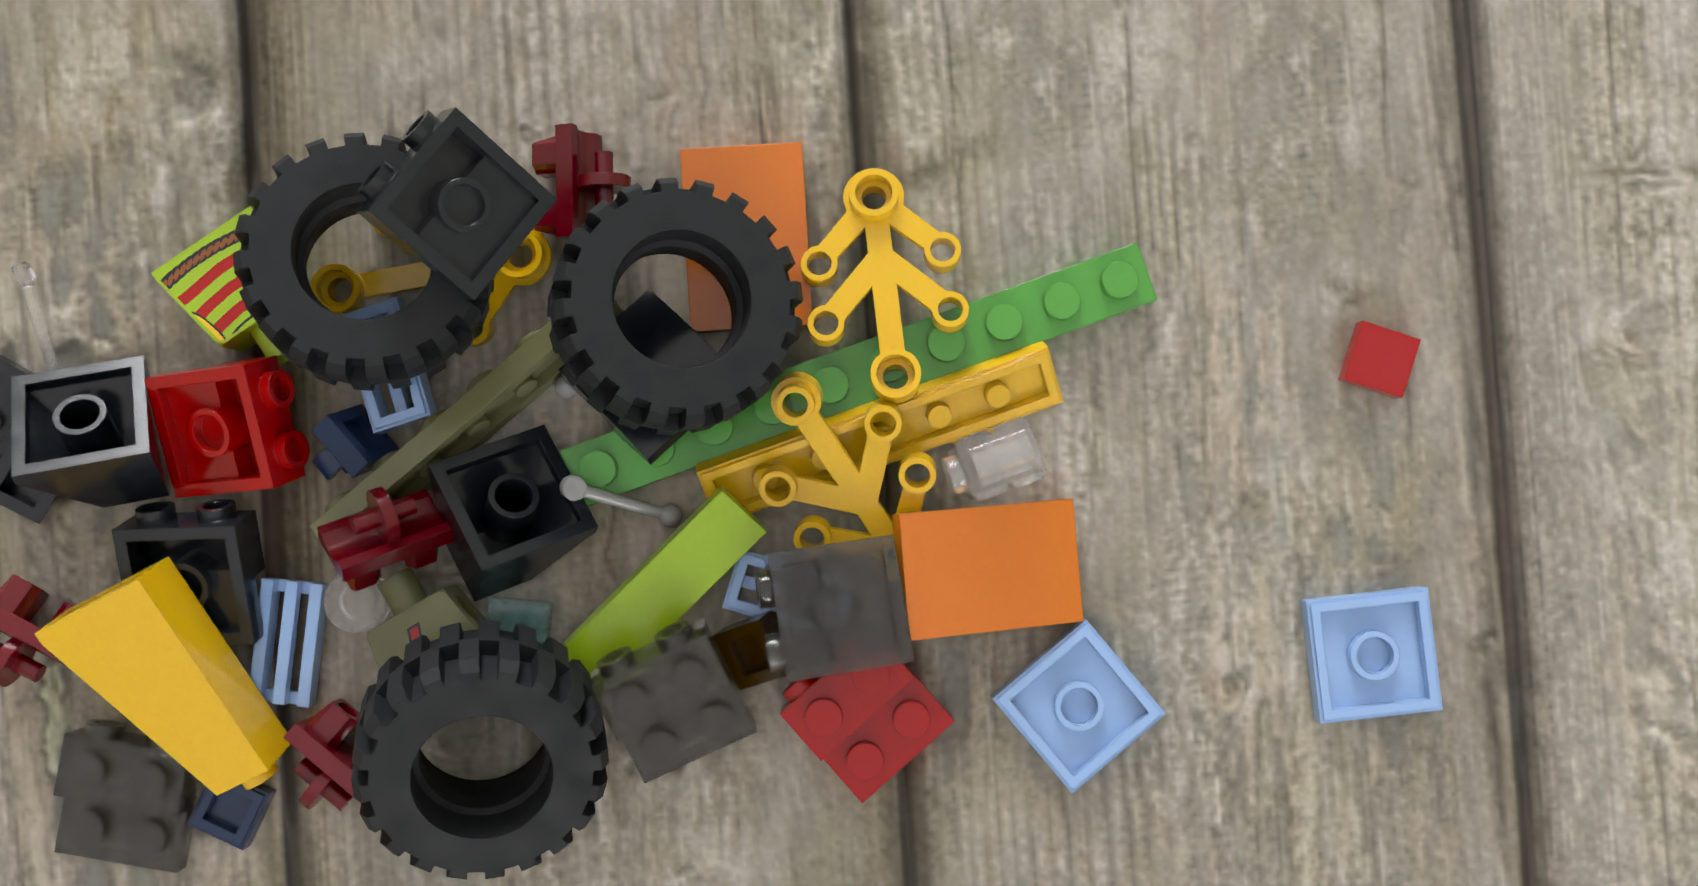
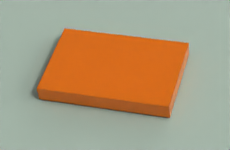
[680,142,812,333]
[892,499,1084,641]

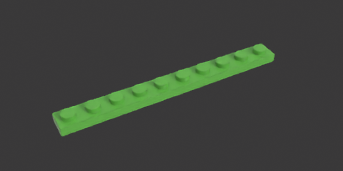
[560,242,1158,507]

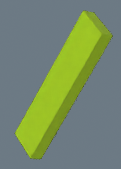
[562,485,767,697]

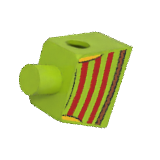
[151,206,289,365]

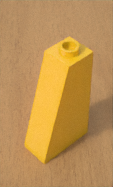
[34,556,290,796]

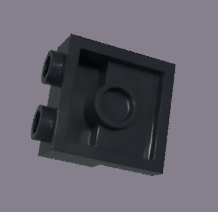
[356,107,557,300]
[111,499,265,645]

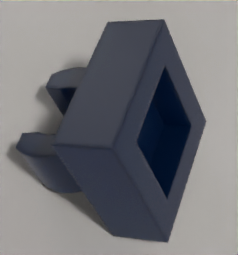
[312,404,400,480]

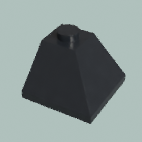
[11,355,170,508]
[428,425,598,602]

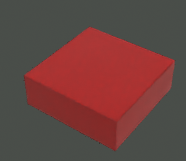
[1338,321,1421,399]

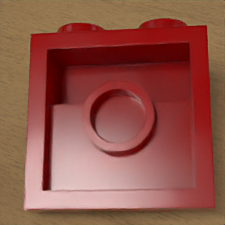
[144,355,310,498]
[780,626,954,803]

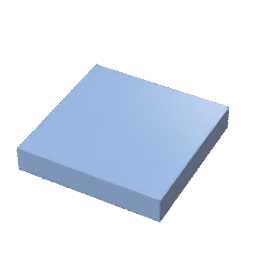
[1300,586,1443,724]
[991,618,1166,793]

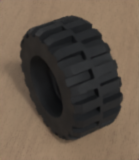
[233,133,495,391]
[547,178,803,435]
[351,620,609,880]

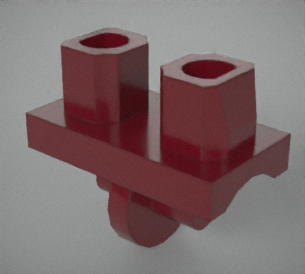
[532,123,631,240]
[317,486,453,592]
[0,574,74,687]
[283,698,361,811]

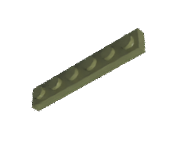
[309,299,624,540]

